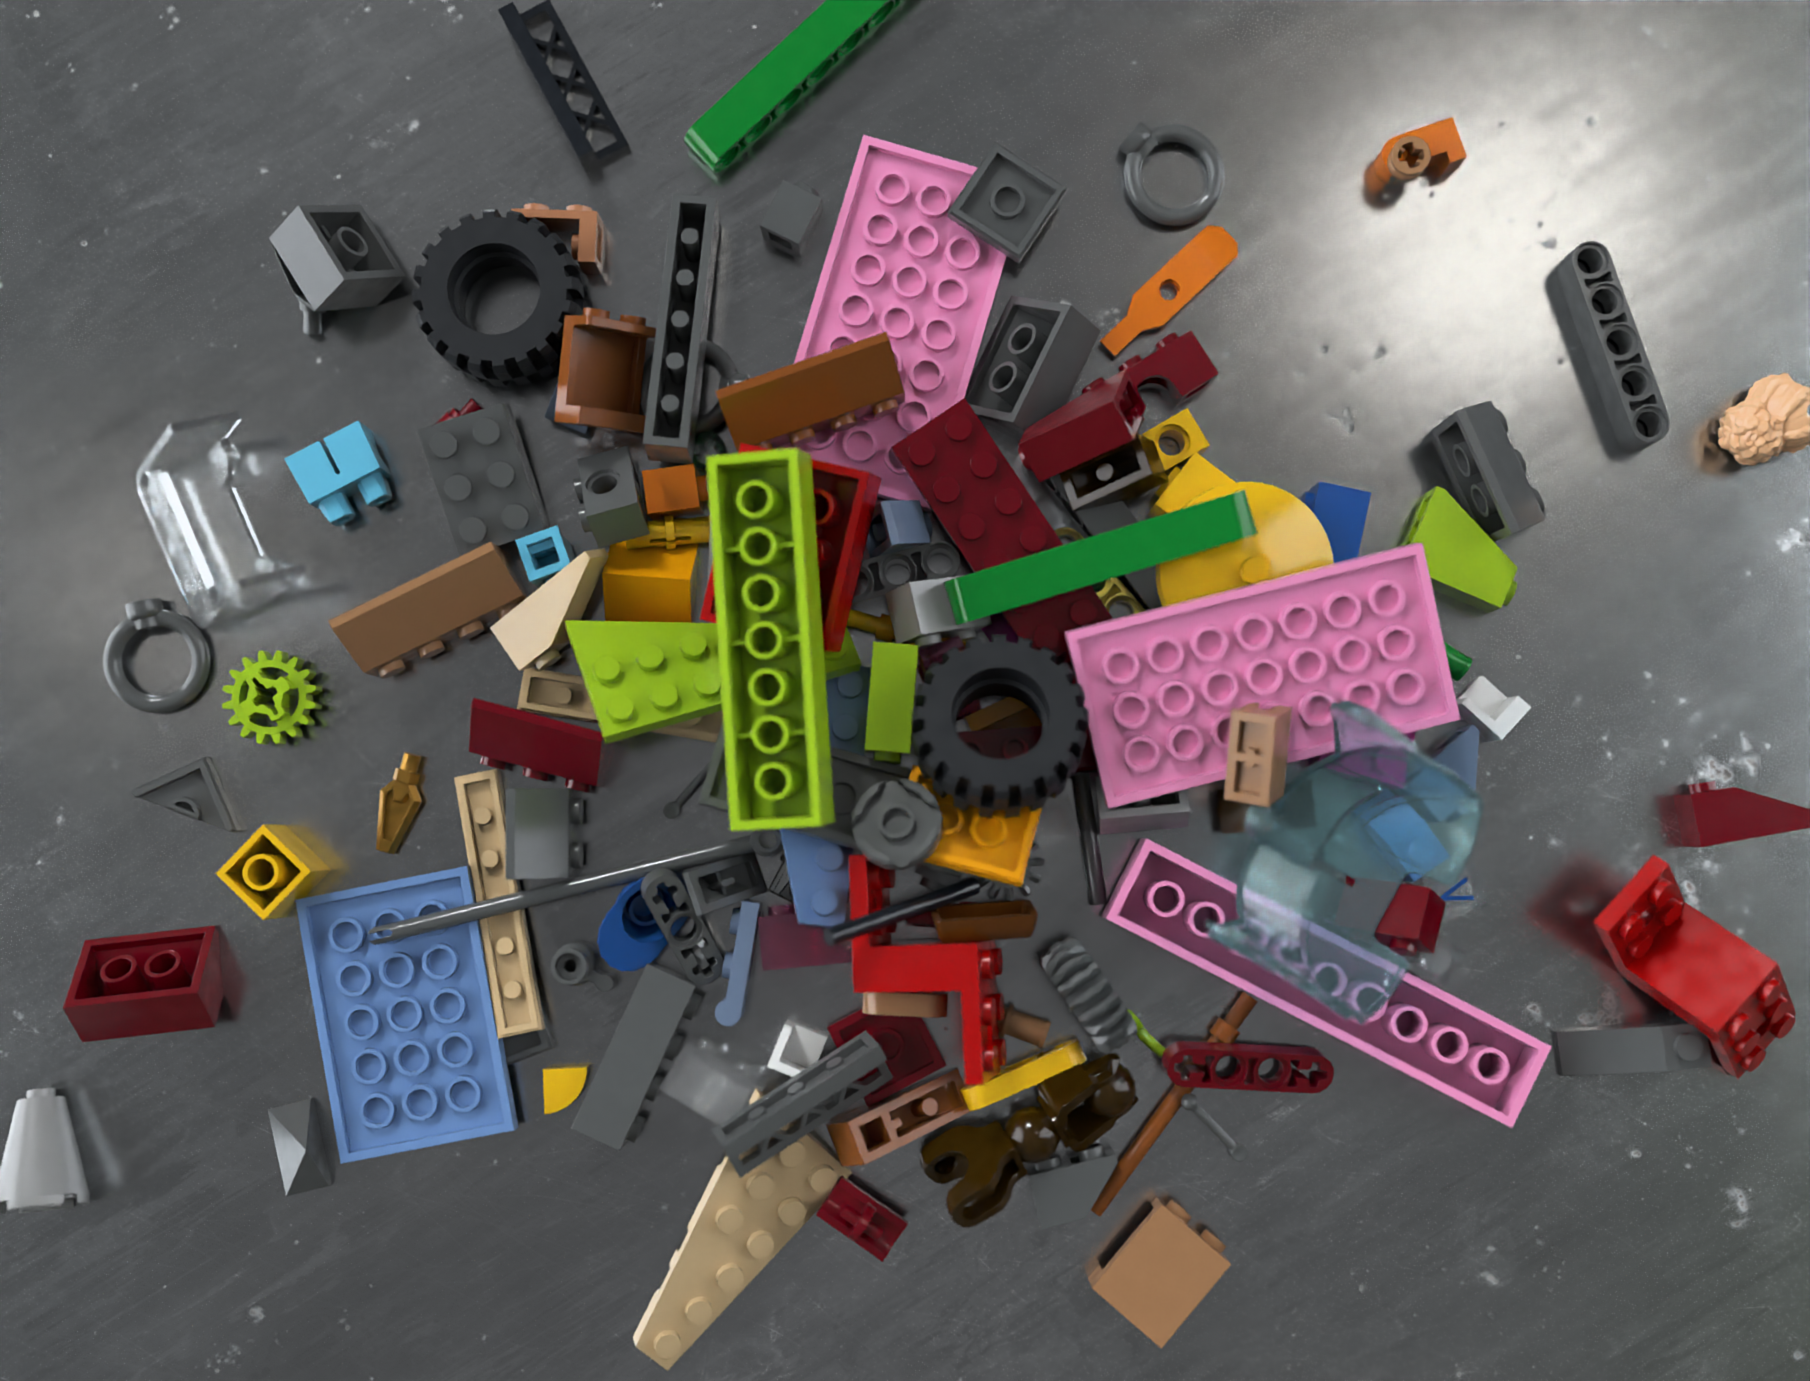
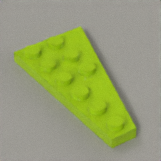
[565,620,862,744]

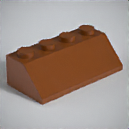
[715,332,905,452]

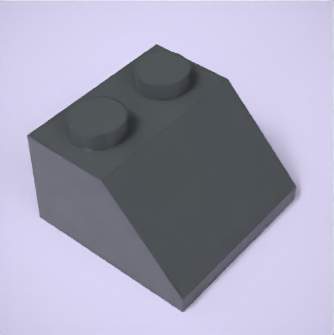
[505,788,584,880]

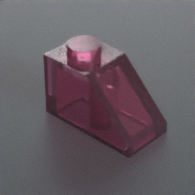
[758,904,852,971]

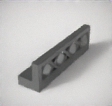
[712,1030,894,1178]

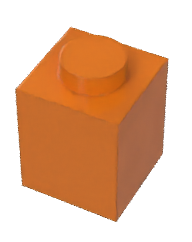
[642,464,709,520]

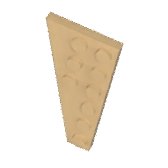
[633,1088,852,1371]

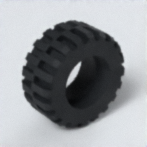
[412,209,589,387]
[912,635,1089,818]

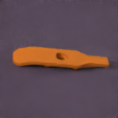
[1100,225,1238,357]

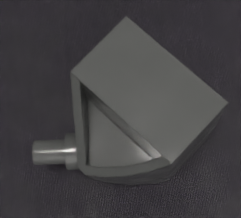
[269,205,405,334]

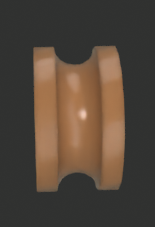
[1387,136,1431,181]

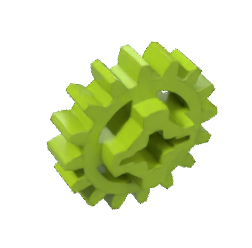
[222,650,322,745]

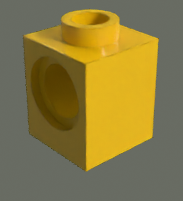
[1142,408,1210,475]

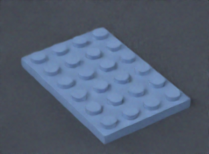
[295,866,518,1164]

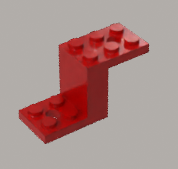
[849,854,1007,1085]
[1593,854,1796,1079]

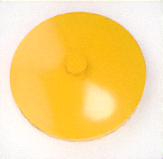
[1155,482,1334,607]

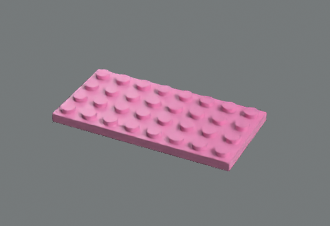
[774,135,1007,512]
[1064,542,1460,809]

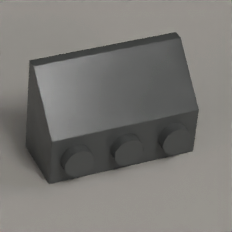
[965,295,1101,440]
[1432,401,1546,543]

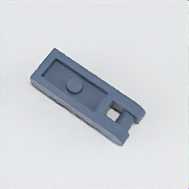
[715,899,763,1026]

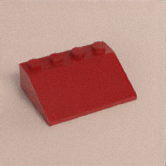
[700,443,882,652]

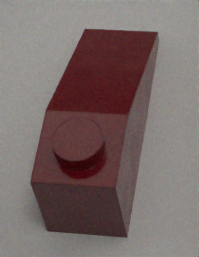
[1673,780,1810,847]

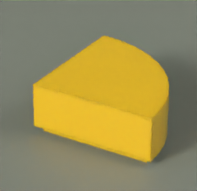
[543,1066,589,1114]

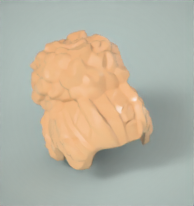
[1718,373,1810,466]

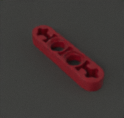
[1161,1041,1334,1094]

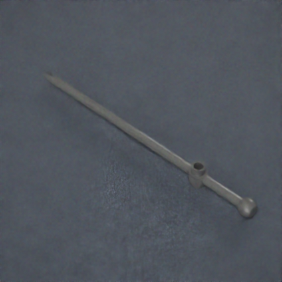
[368,828,783,945]

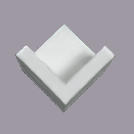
[1456,676,1531,742]
[767,1019,828,1077]

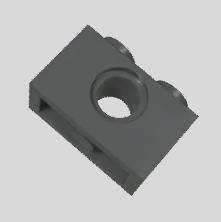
[573,445,650,548]

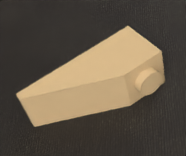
[490,548,609,671]

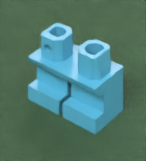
[284,421,392,526]

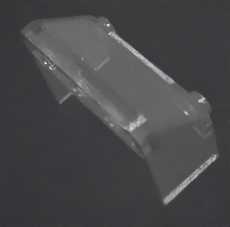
[136,411,307,629]

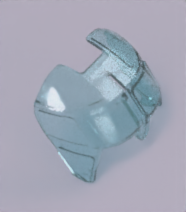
[1204,700,1484,1025]

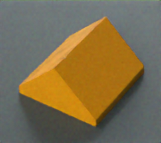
[602,541,700,623]

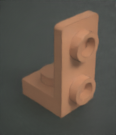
[511,203,604,275]

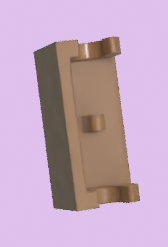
[1224,703,1292,807]

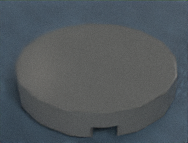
[852,779,943,870]

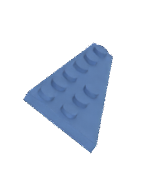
[779,666,871,928]

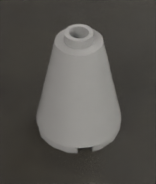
[0,1088,90,1214]

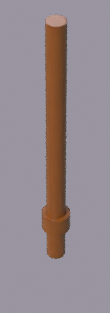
[1091,991,1258,1217]

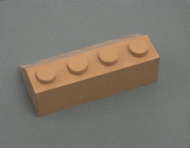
[328,542,530,679]

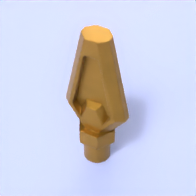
[376,752,422,854]

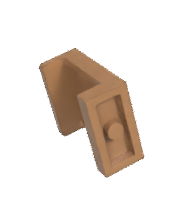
[1088,1197,1231,1349]

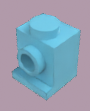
[515,525,575,588]

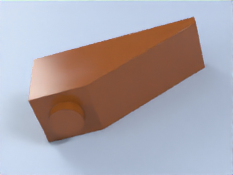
[826,1068,971,1166]

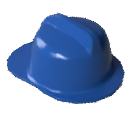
[597,877,688,971]

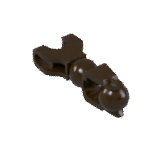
[920,1053,1138,1228]

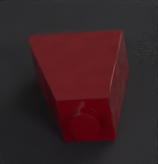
[1018,369,1146,482]

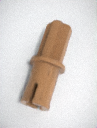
[961,1003,1051,1049]

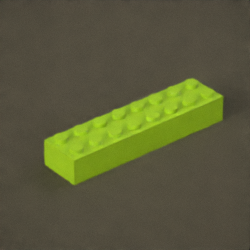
[706,448,835,831]

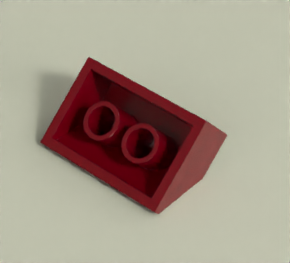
[469,698,617,793]
[63,925,224,1042]

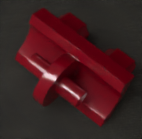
[816,1175,908,1262]

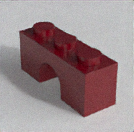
[1081,330,1219,429]

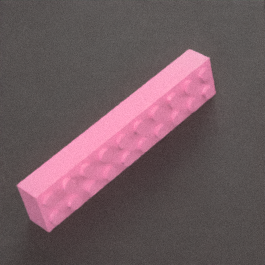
[1101,838,1552,1128]

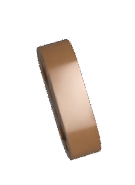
[862,991,948,1018]

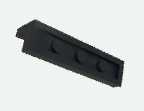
[498,0,630,173]

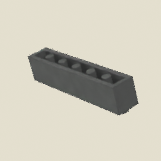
[643,193,720,464]

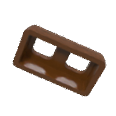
[930,899,1038,944]

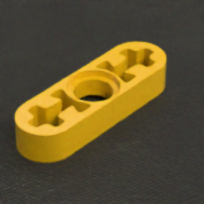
[960,1038,1087,1111]

